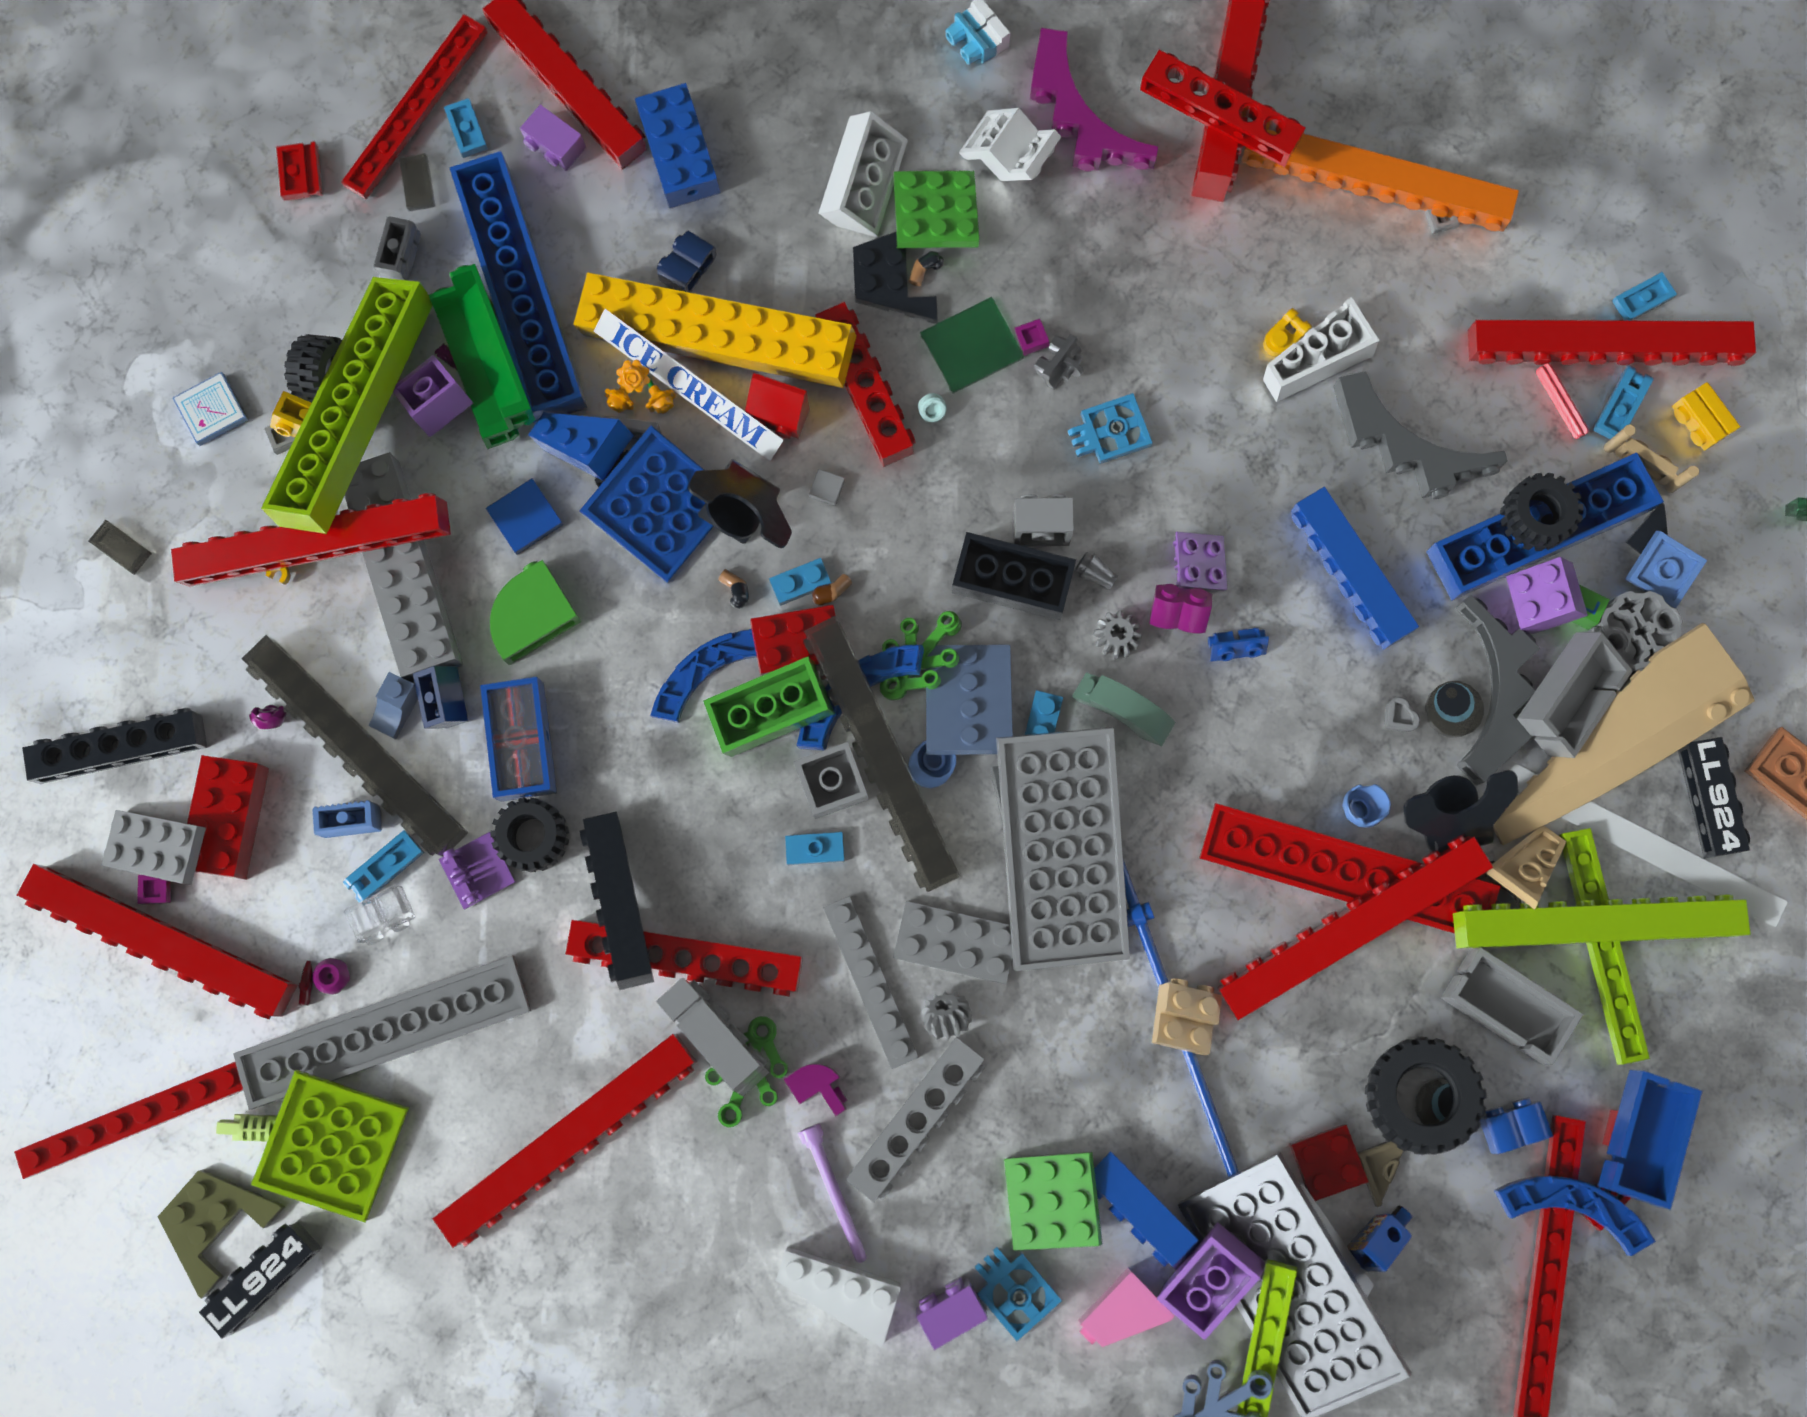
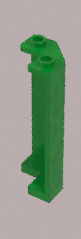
[429,264,535,450]

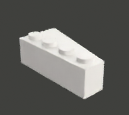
[1263,296,1380,402]
[776,1247,901,1348]

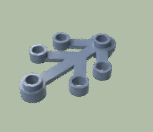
[1173,1360,1273,1417]

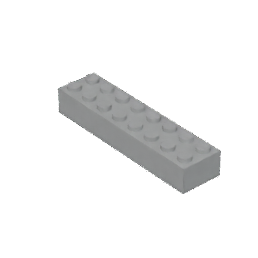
[345,452,463,683]

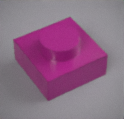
[1014,319,1050,356]
[137,875,171,905]

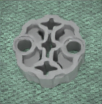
[1591,591,1683,674]

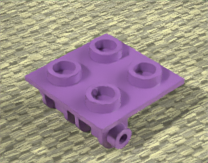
[1173,532,1228,591]
[438,832,515,910]

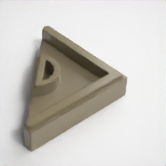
[1357,1141,1403,1207]

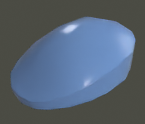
[908,741,956,789]

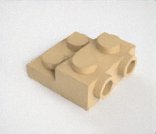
[1152,978,1222,1055]

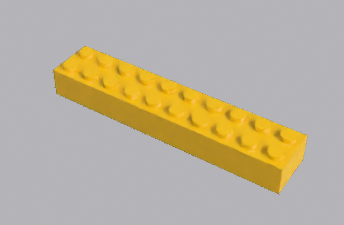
[573,272,856,388]

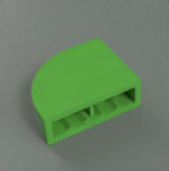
[490,560,582,666]

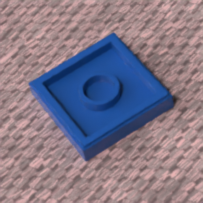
[485,478,563,555]

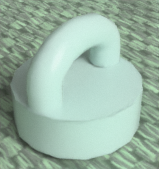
[918,393,947,422]

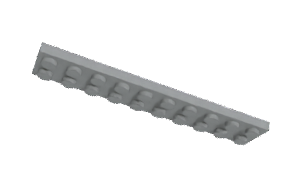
[233,956,531,1110]

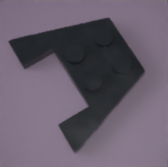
[853,232,938,323]

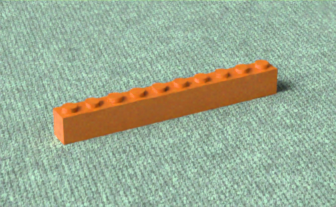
[1241,130,1519,232]

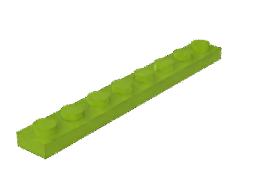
[1559,828,1650,1065]

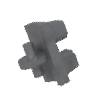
[1034,334,1084,390]

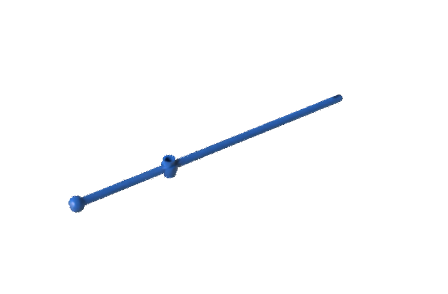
[1123,859,1239,1177]

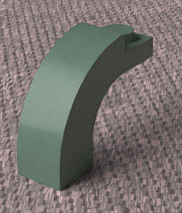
[1072,673,1176,747]

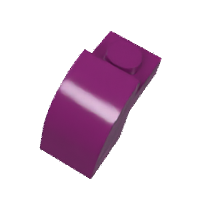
[784,1064,848,1116]

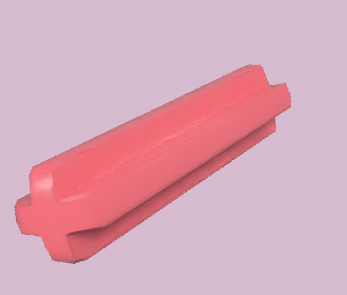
[1536,363,1589,439]

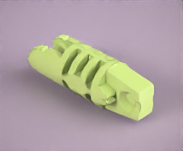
[216,1114,277,1142]

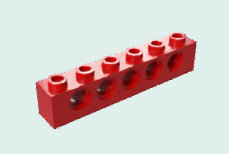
[1140,50,1306,167]
[815,302,916,467]

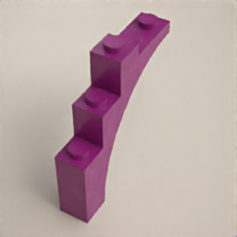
[1030,28,1158,171]

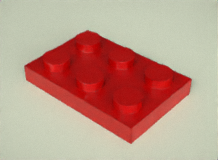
[750,605,844,675]

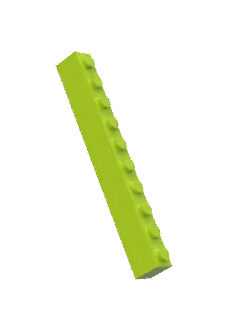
[1453,895,1751,949]

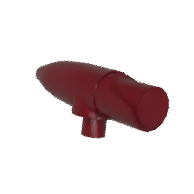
[298,961,313,1006]

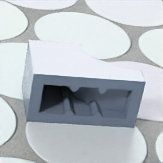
[368,672,418,740]

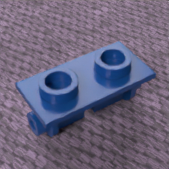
[1208,627,1269,662]

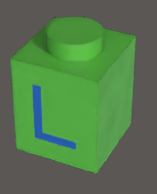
[1571,585,1610,630]

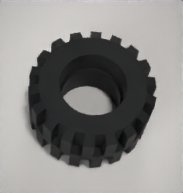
[284,334,342,403]
[1500,473,1584,551]
[490,797,569,872]

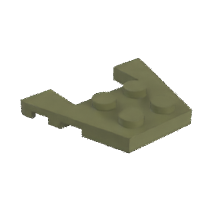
[157,1170,285,1299]

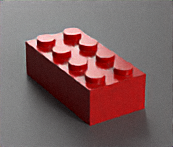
[187,755,270,880]

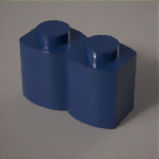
[657,230,717,293]

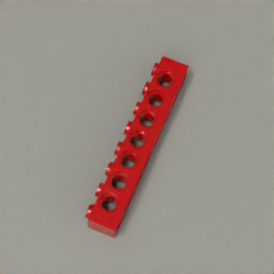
[565,920,803,997]

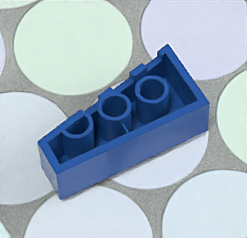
[1094,1151,1199,1270]

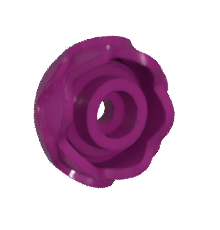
[249,705,287,729]
[313,958,350,995]

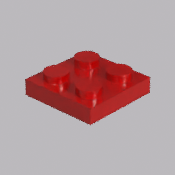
[1289,1124,1368,1201]

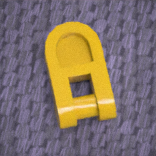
[1263,308,1313,357]

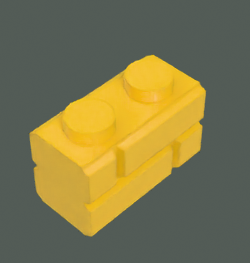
[1672,382,1741,451]

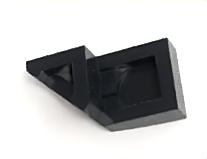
[1625,503,1668,555]

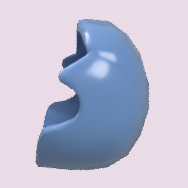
[1342,784,1391,828]

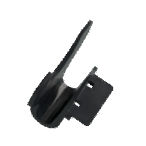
[688,459,792,548]
[1403,770,1518,853]

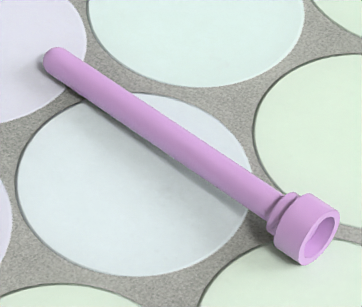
[798,1123,867,1263]

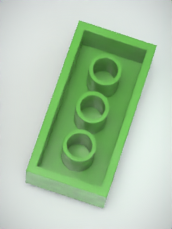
[703,657,835,757]

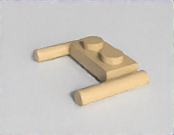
[1604,425,1699,493]

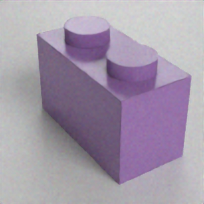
[520,104,586,171]

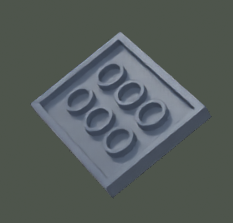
[926,645,1013,755]

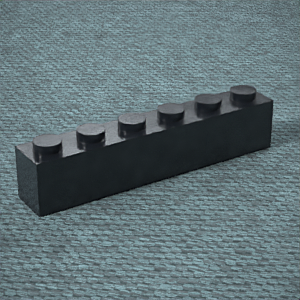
[579,811,654,990]

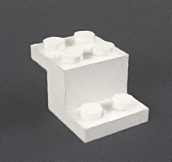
[959,108,1061,181]

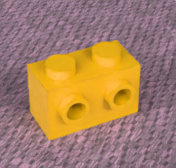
[270,391,312,437]

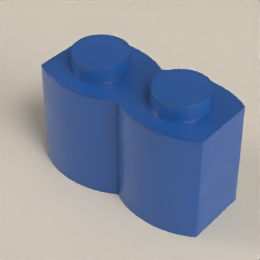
[1480,1097,1553,1154]

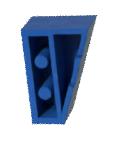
[528,412,634,481]

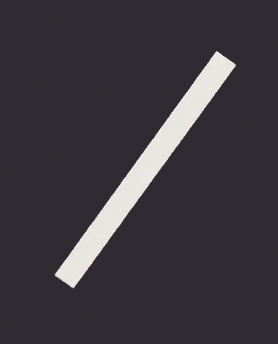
[1494,760,1788,928]

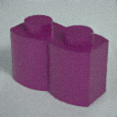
[1149,584,1213,634]

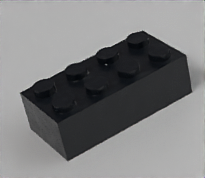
[952,532,1076,620]

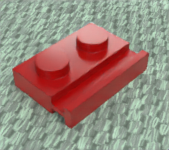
[276,141,323,201]

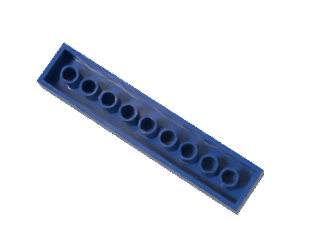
[449,151,588,424]

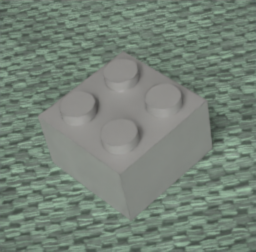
[1013,494,1074,546]
[794,742,869,819]

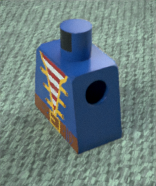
[1347,1205,1413,1272]

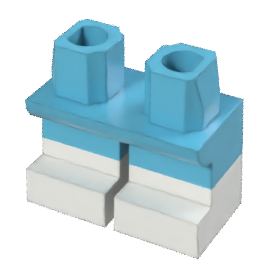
[946,0,1010,65]

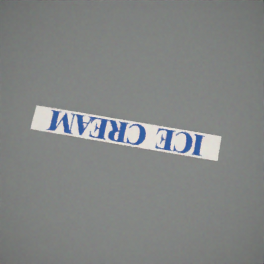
[594,309,783,461]

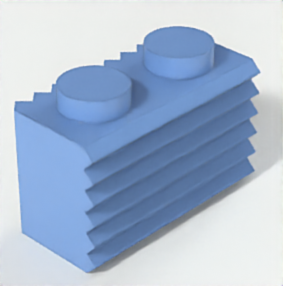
[312,800,382,838]

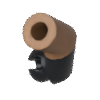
[908,251,944,287]
[718,569,749,609]

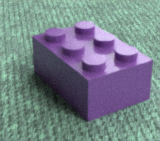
[1157,1222,1266,1340]

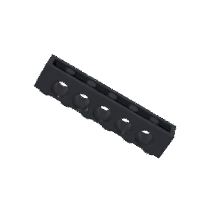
[22,708,207,784]

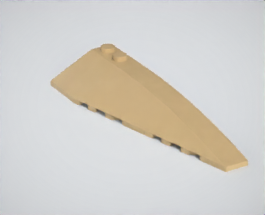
[1493,623,1755,845]

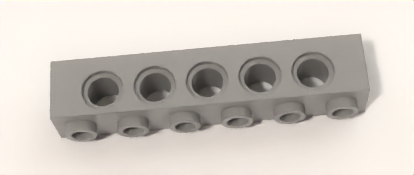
[846,1037,985,1203]

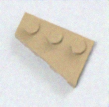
[1487,826,1566,909]

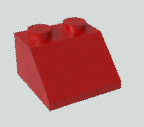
[745,373,810,439]

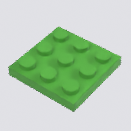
[893,171,979,248]
[1004,1152,1103,1250]

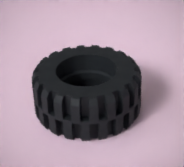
[1365,1037,1487,1155]

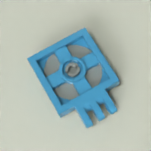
[1068,393,1153,464]
[975,1247,1062,1341]

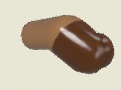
[812,574,852,606]

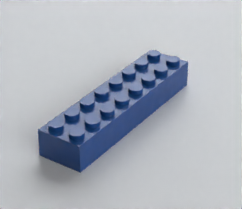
[1426,452,1664,601]

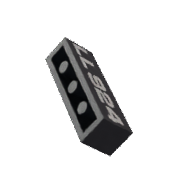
[1678,737,1750,859]
[198,1222,322,1339]

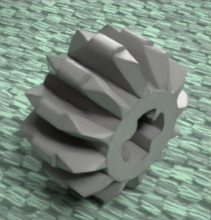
[1093,610,1142,659]
[921,991,972,1040]

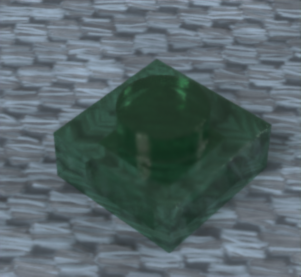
[1785,497,1807,521]

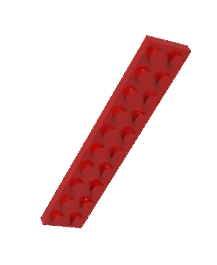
[1199,803,1500,934]

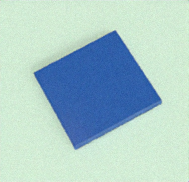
[579,425,714,583]

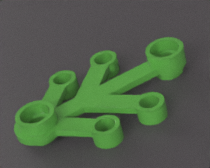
[880,611,962,701]
[705,1016,788,1127]

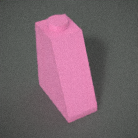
[1078,1268,1175,1347]

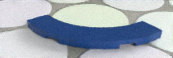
[650,629,757,723]
[796,645,924,751]
[1494,1176,1656,1256]

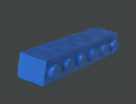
[1291,486,1419,650]

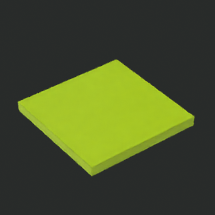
[251,1070,410,1223]

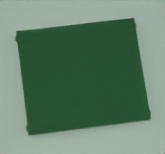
[920,297,1025,394]

